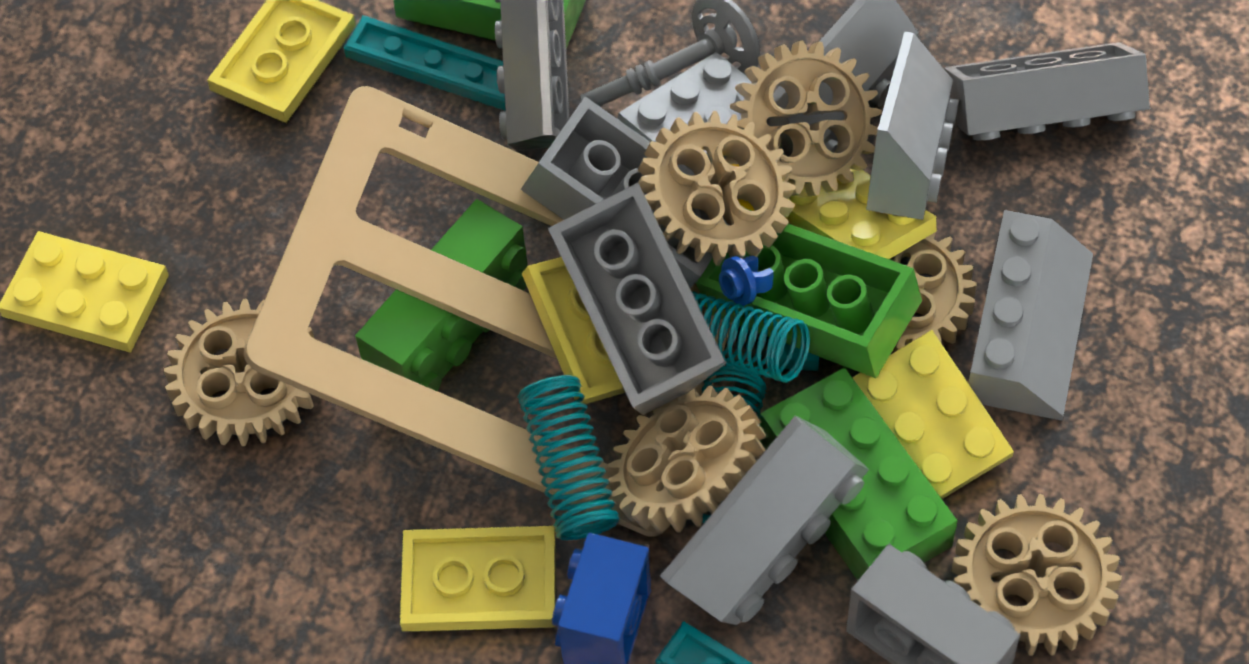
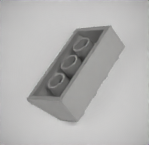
[495,0,569,150]
[767,0,918,157]
[866,31,959,220]
[944,42,1150,140]
[548,183,726,415]
[968,210,1093,421]
[660,416,869,625]

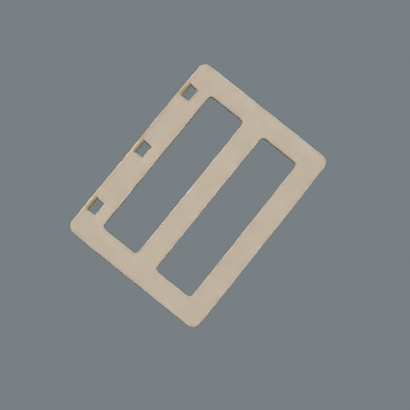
[244,86,732,537]

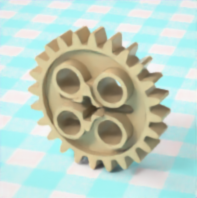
[729,40,882,197]
[638,111,796,266]
[889,232,977,352]
[164,299,315,446]
[608,386,766,533]
[951,494,1122,656]

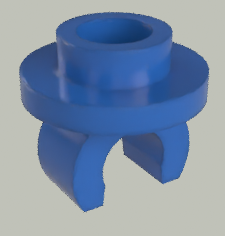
[719,256,774,306]

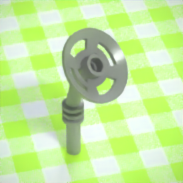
[581,0,760,106]

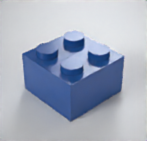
[552,532,651,664]

